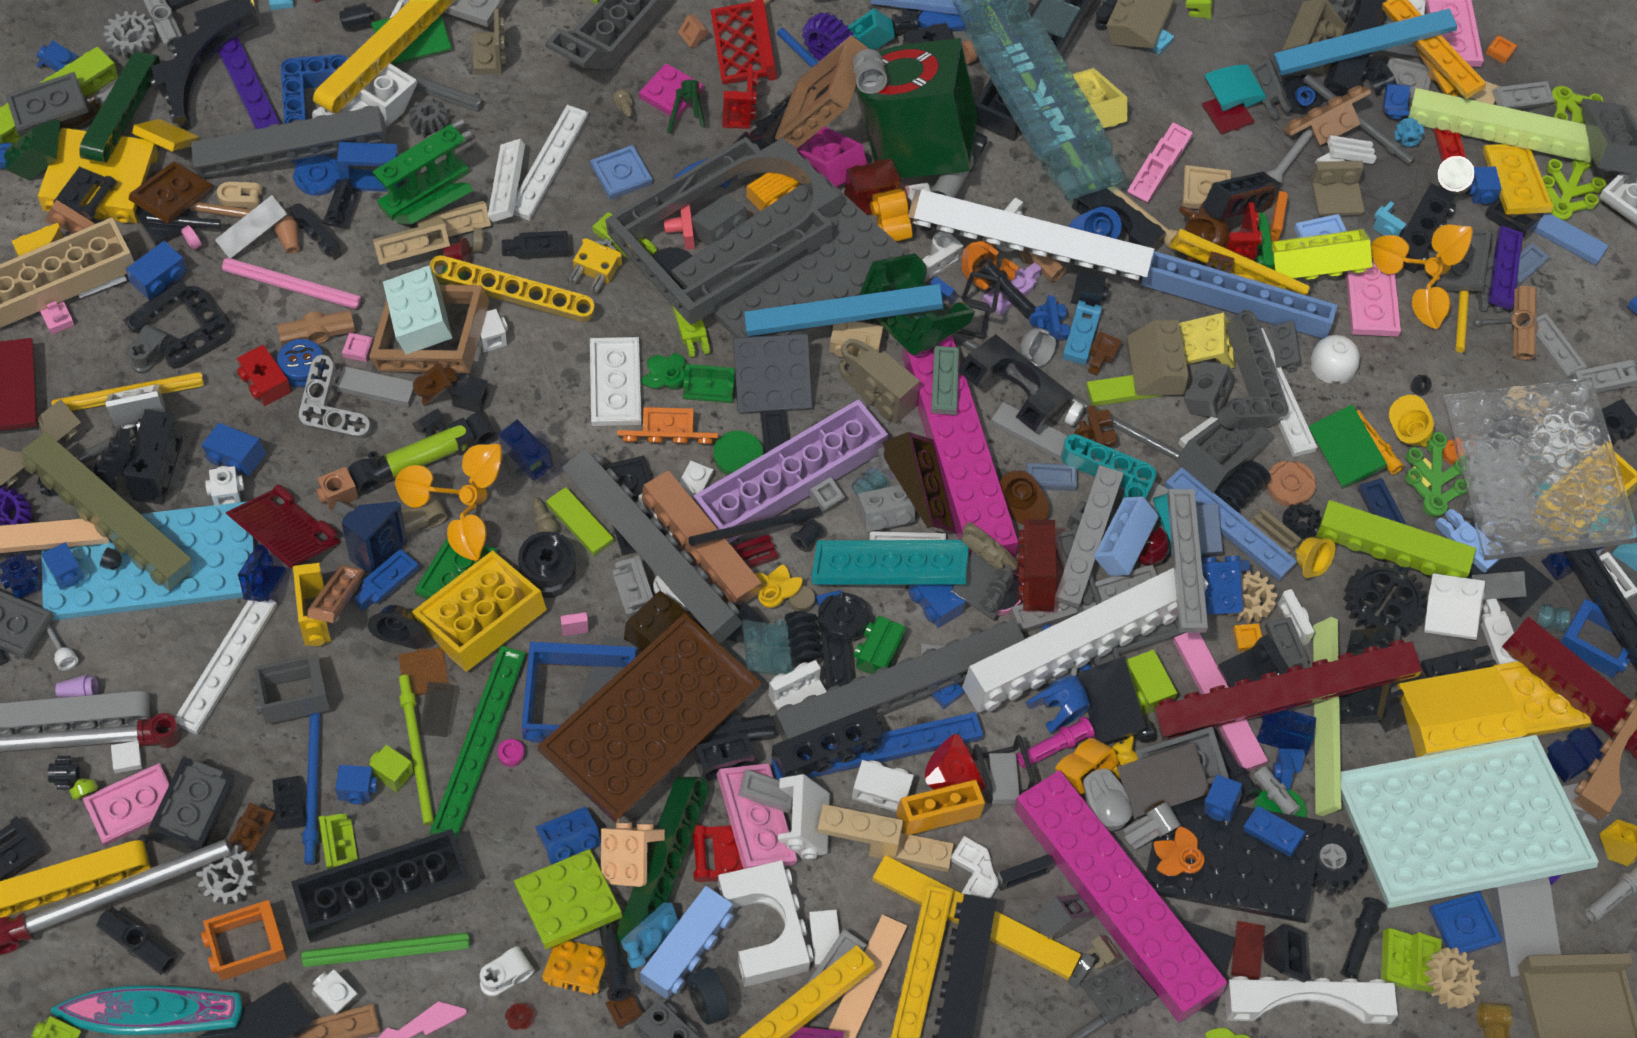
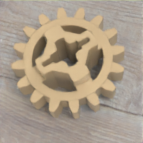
[1228,570,1277,624]
[1425,947,1481,1009]

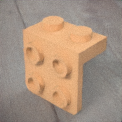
[601,822,665,887]

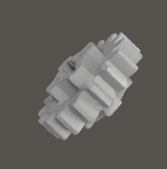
[103,11,156,57]
[196,843,259,904]

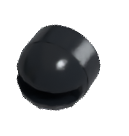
[1410,374,1432,396]
[100,547,122,570]
[1134,720,1155,743]

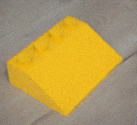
[412,550,547,672]
[1397,666,1526,757]

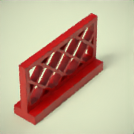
[710,0,778,85]

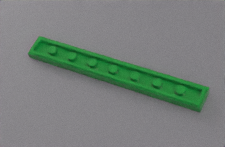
[429,646,526,841]

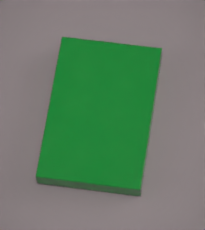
[371,15,452,66]
[394,183,473,224]
[1308,404,1387,489]
[414,538,498,600]

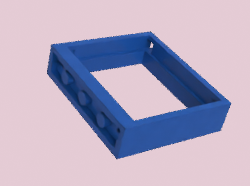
[521,642,636,743]

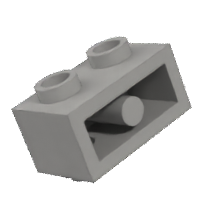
[858,485,915,532]

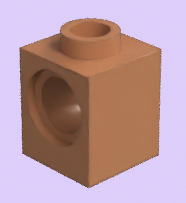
[316,467,358,511]

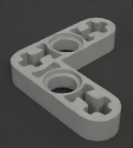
[299,355,372,438]

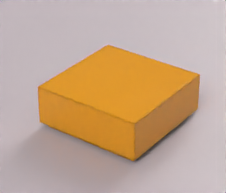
[1232,623,1262,652]

